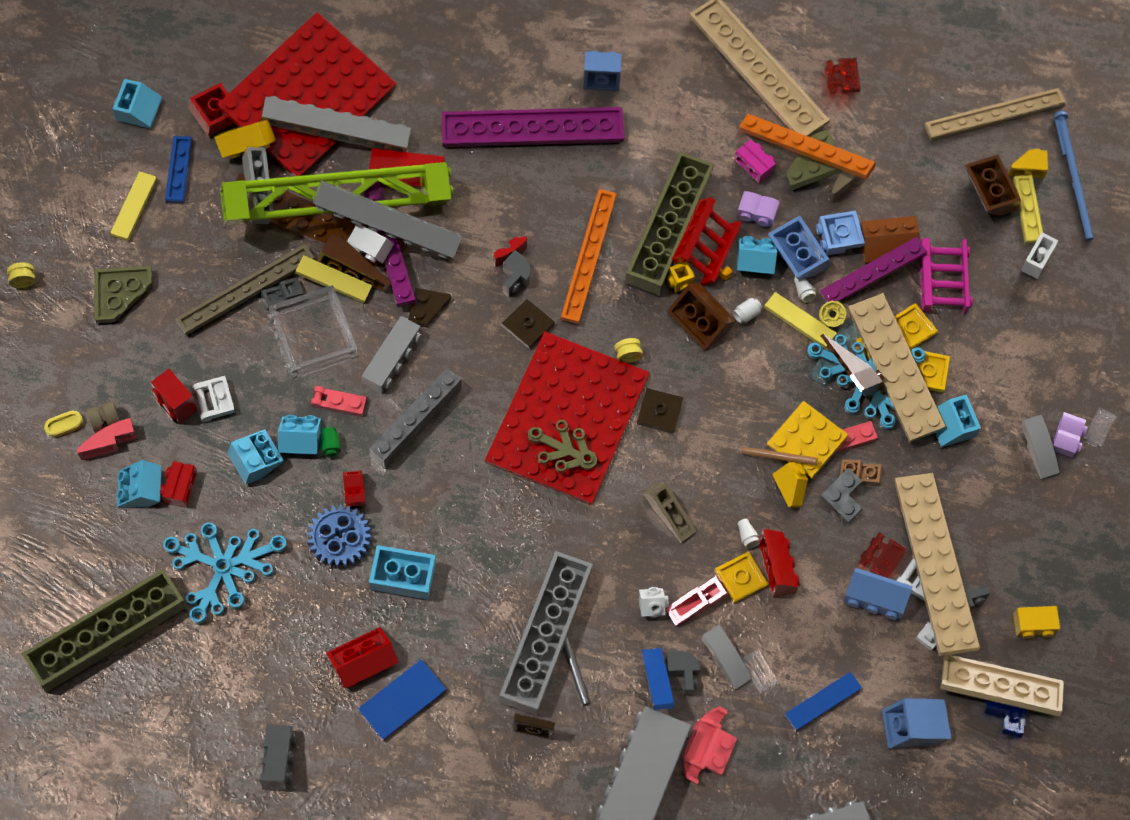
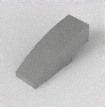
[1021,415,1060,480]
[702,625,752,690]

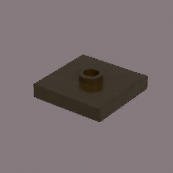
[502,299,555,349]
[637,388,684,434]
[513,713,555,740]

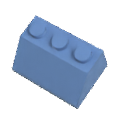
[768,216,829,279]
[843,568,913,620]

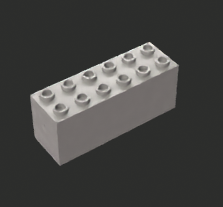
[595,706,691,820]

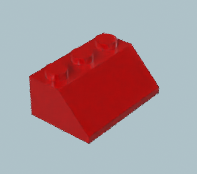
[759,529,800,598]
[326,627,399,689]

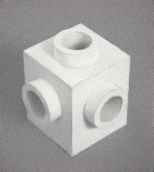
[639,587,669,617]

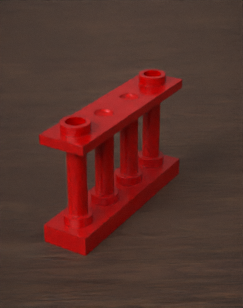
[671,197,742,285]

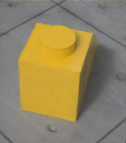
[1008,149,1048,179]
[772,462,808,508]

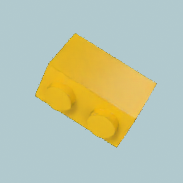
[1013,606,1060,639]

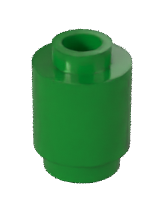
[320,427,341,457]

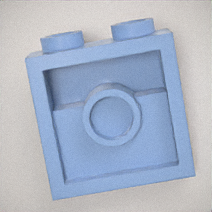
[816,210,865,256]

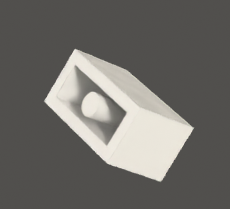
[347,224,394,264]
[1021,232,1058,279]

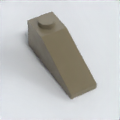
[829,148,870,202]
[643,482,696,542]

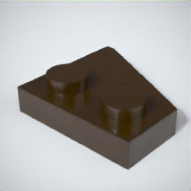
[408,288,451,328]

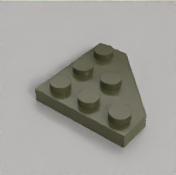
[786,129,843,190]
[94,266,152,323]

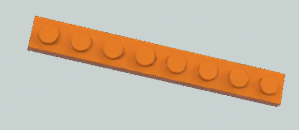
[739,114,876,180]
[561,189,617,325]

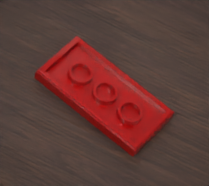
[369,148,445,189]

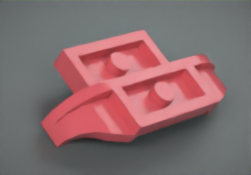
[681,706,737,784]

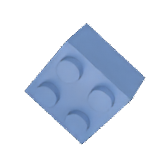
[583,51,622,91]

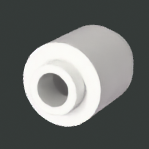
[733,298,762,324]

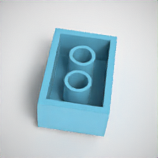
[369,545,436,600]

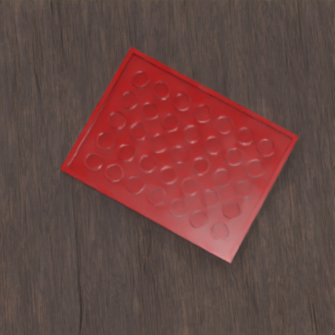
[217,12,397,176]
[485,331,650,506]

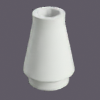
[794,277,816,303]
[738,519,760,549]

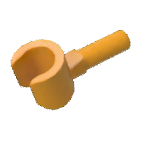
[707,262,732,280]

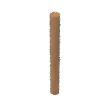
[741,447,818,465]

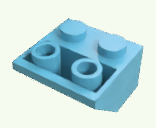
[113,79,162,129]
[737,236,777,274]
[935,394,981,448]
[278,415,321,454]
[227,429,284,485]
[116,460,161,508]

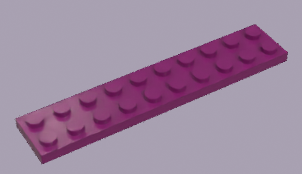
[441,107,624,147]

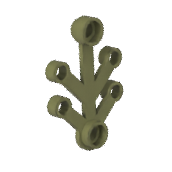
[528,420,597,473]

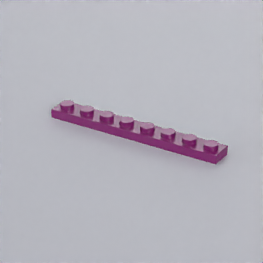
[360,181,415,307]

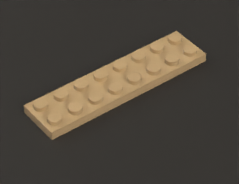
[848,293,946,442]

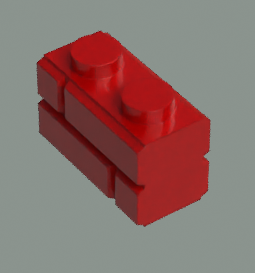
[160,461,197,508]

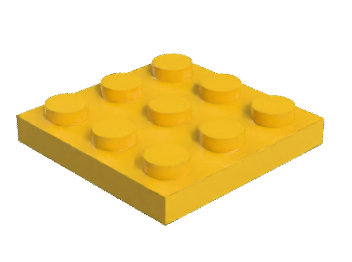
[767,401,849,479]

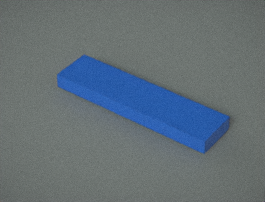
[165,136,193,204]
[642,648,674,710]
[784,672,862,732]

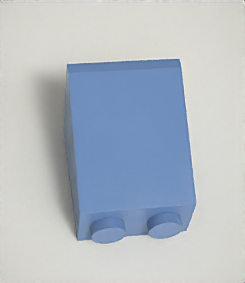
[882,698,951,749]

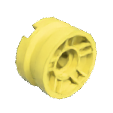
[7,262,36,288]
[819,301,846,328]
[614,338,643,363]

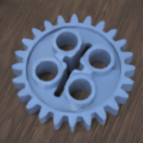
[307,505,371,568]

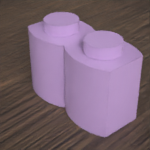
[737,191,780,227]
[1052,412,1088,458]

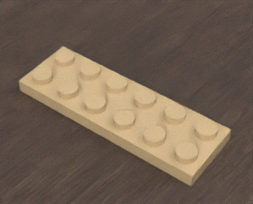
[940,655,1064,716]

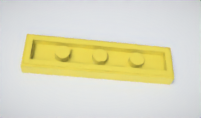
[110,171,157,241]
[1013,175,1043,244]
[295,255,372,303]
[764,292,837,349]

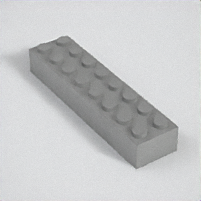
[499,551,593,716]

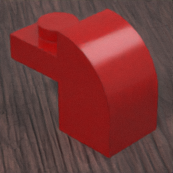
[343,470,366,507]

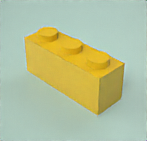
[214,119,276,159]

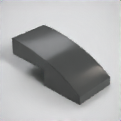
[260,278,304,310]

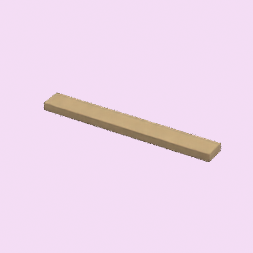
[924,88,1065,141]

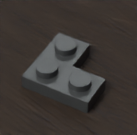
[821,468,863,523]

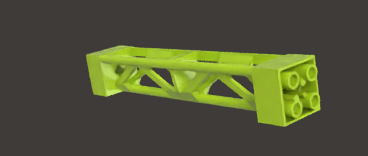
[220,162,453,225]

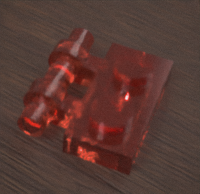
[825,58,861,94]
[858,533,907,578]

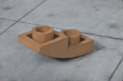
[840,459,883,485]

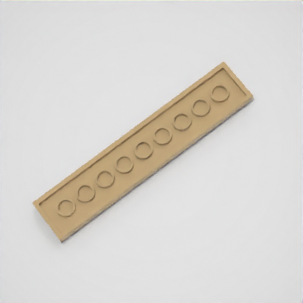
[689,0,830,136]
[894,473,980,656]

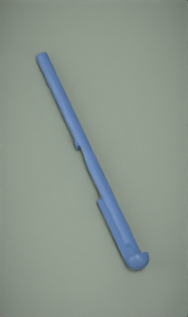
[1054,111,1094,241]

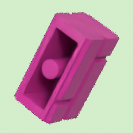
[734,140,776,183]

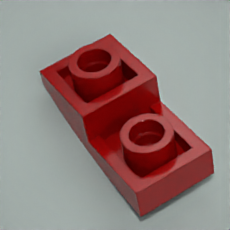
[493,236,527,267]

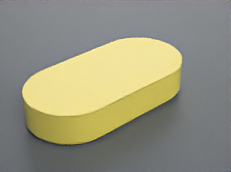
[44,411,83,438]

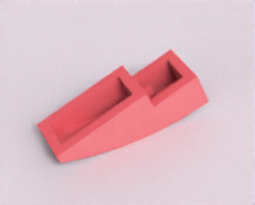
[77,418,136,460]
[665,577,729,626]

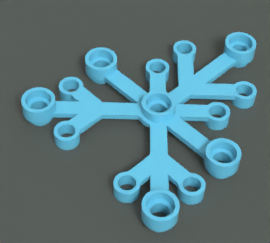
[807,334,925,430]
[163,522,287,624]

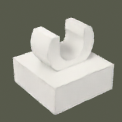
[916,622,936,651]

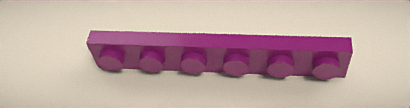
[820,237,927,303]

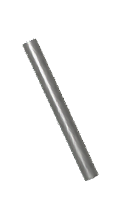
[563,636,590,706]

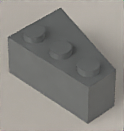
[259,724,296,791]

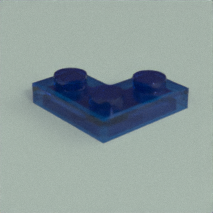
[984,699,1026,738]

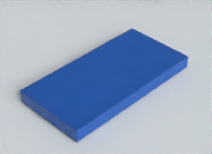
[358,659,447,741]

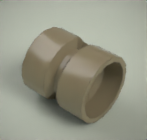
[86,401,120,433]

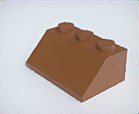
[860,216,920,264]

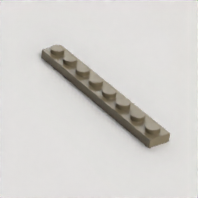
[175,244,315,336]

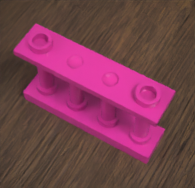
[919,238,973,314]

